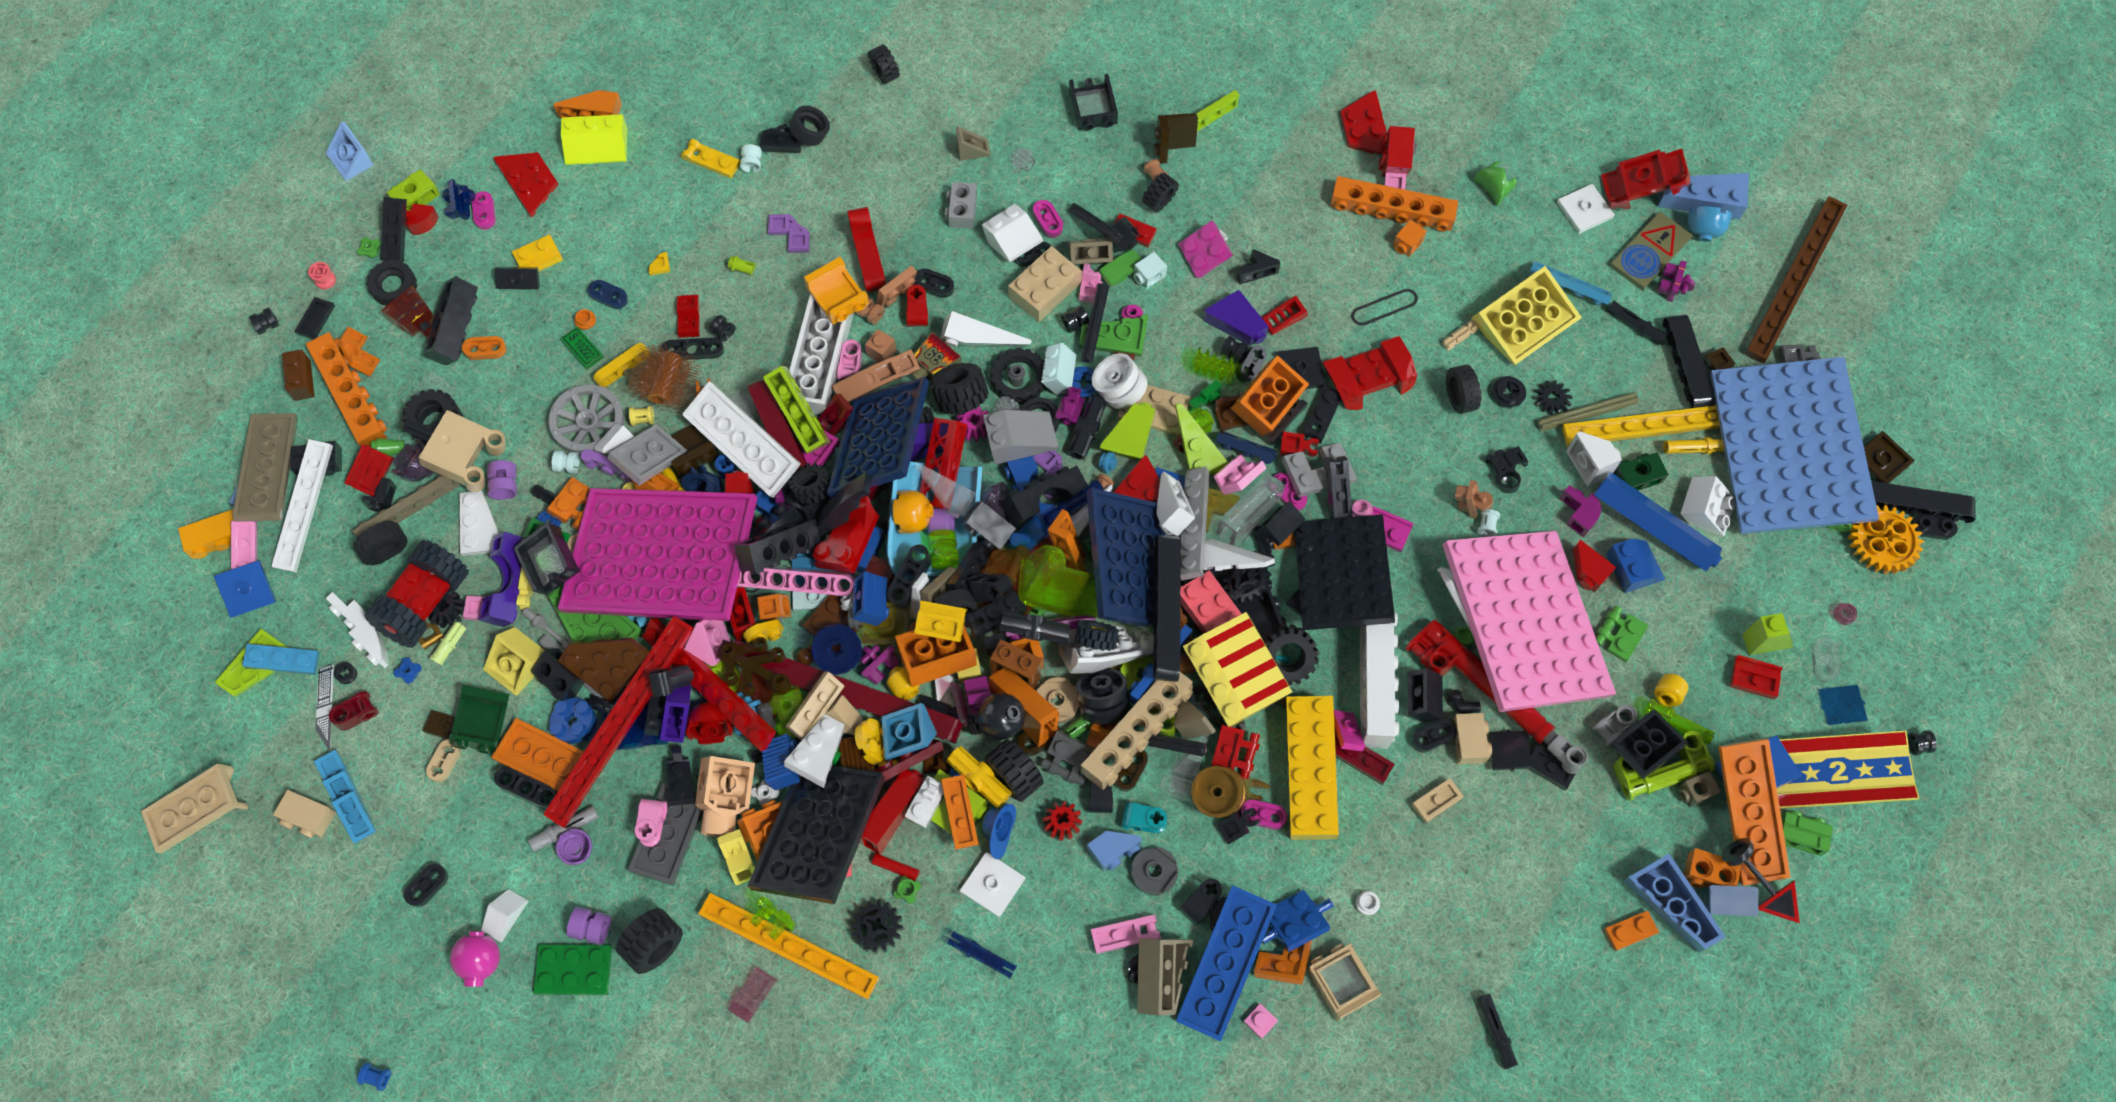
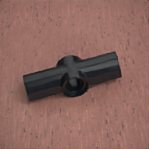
[1067,396,1107,460]
[998,611,1070,644]

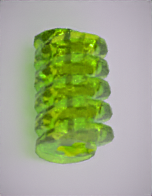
[1191,346,1238,384]

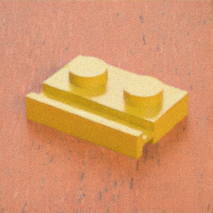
[512,234,563,271]
[914,600,967,642]

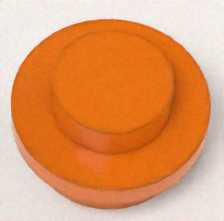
[574,309,596,330]

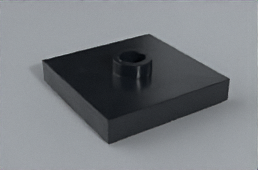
[1276,347,1326,389]

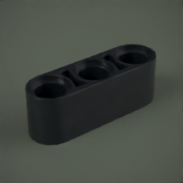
[887,544,932,610]
[494,767,557,811]

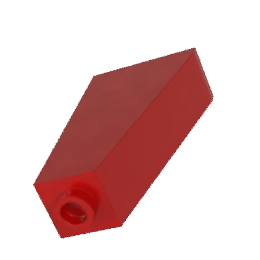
[860,769,924,855]

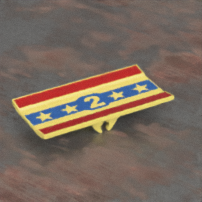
[1777,731,1919,809]

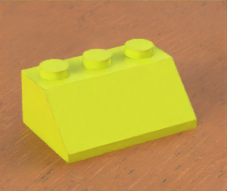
[561,114,627,165]

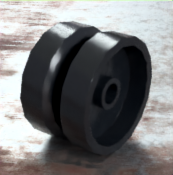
[1076,668,1130,725]

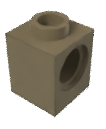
[1679,771,1721,808]

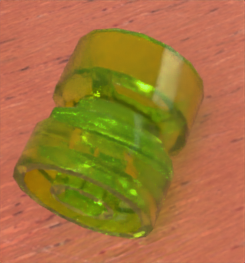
[927,529,960,570]

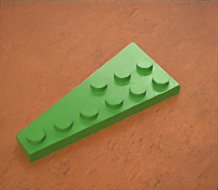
[536,549,643,642]

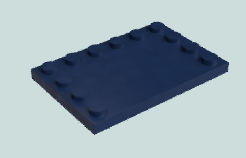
[827,376,929,498]
[1086,488,1165,628]

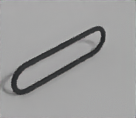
[1351,289,1418,326]

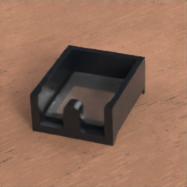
[1069,74,1118,131]
[514,523,581,596]

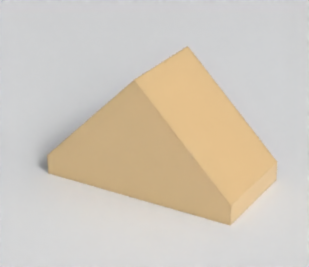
[825,695,863,735]

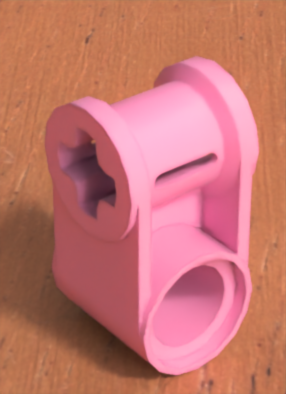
[837,339,863,381]
[635,799,667,847]

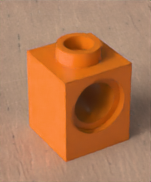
[1393,220,1427,257]
[757,594,791,621]

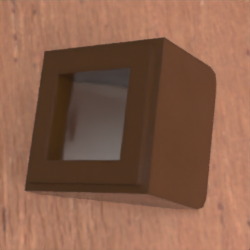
[923,748,951,774]

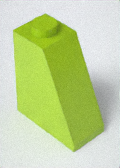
[1100,402,1156,461]
[1742,613,1793,655]

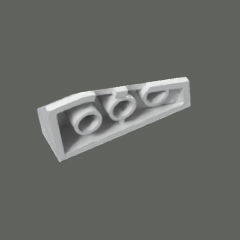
[941,311,1032,347]
[1204,539,1275,571]

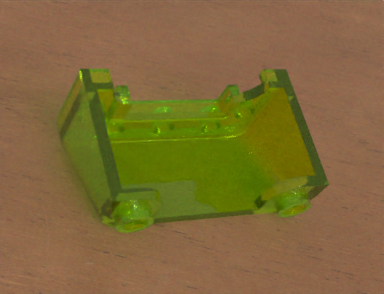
[1019,545,1098,618]

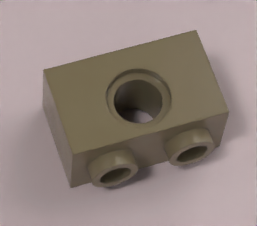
[1068,238,1113,264]

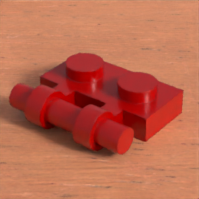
[1211,724,1260,779]

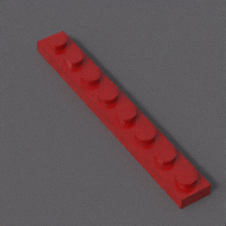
[642,618,776,751]

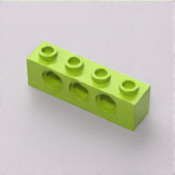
[763,366,830,453]

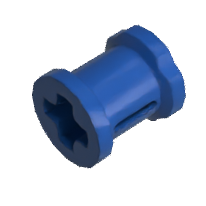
[715,454,738,480]
[357,1062,391,1091]

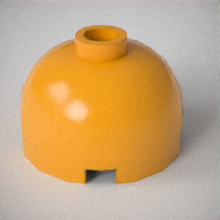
[893,490,934,535]

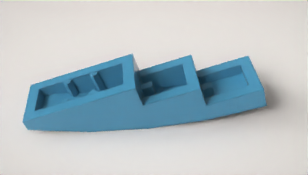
[314,750,376,844]

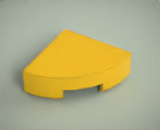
[649,252,671,276]

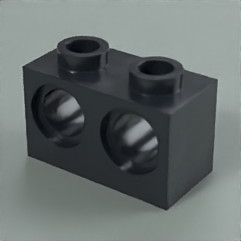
[530,648,585,701]

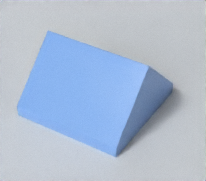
[326,122,373,181]

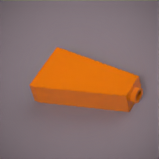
[989,667,1060,747]

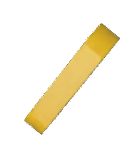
[593,343,650,388]

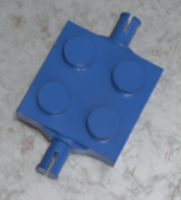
[1262,890,1334,952]

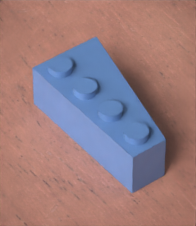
[1624,854,1726,953]

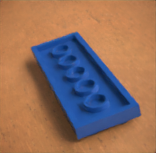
[1176,885,1277,1041]

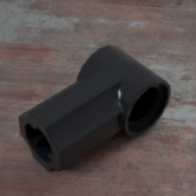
[648,665,694,697]

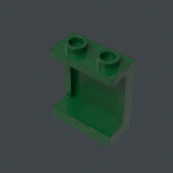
[449,685,510,754]

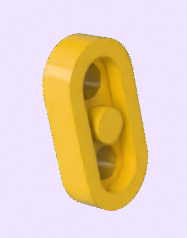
[743,620,784,644]

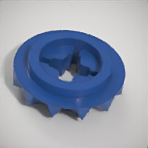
[1072,366,1098,398]

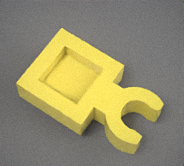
[516,568,533,610]

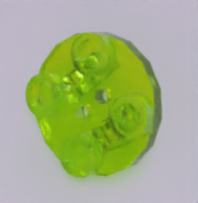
[750,896,796,941]

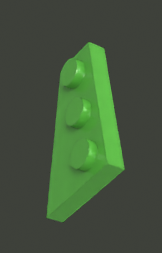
[1079,315,1148,357]

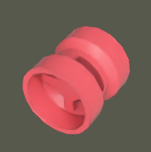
[308,262,336,290]

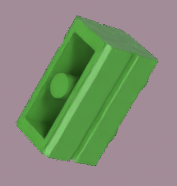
[1781,810,1833,856]

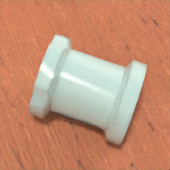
[1477,509,1500,537]

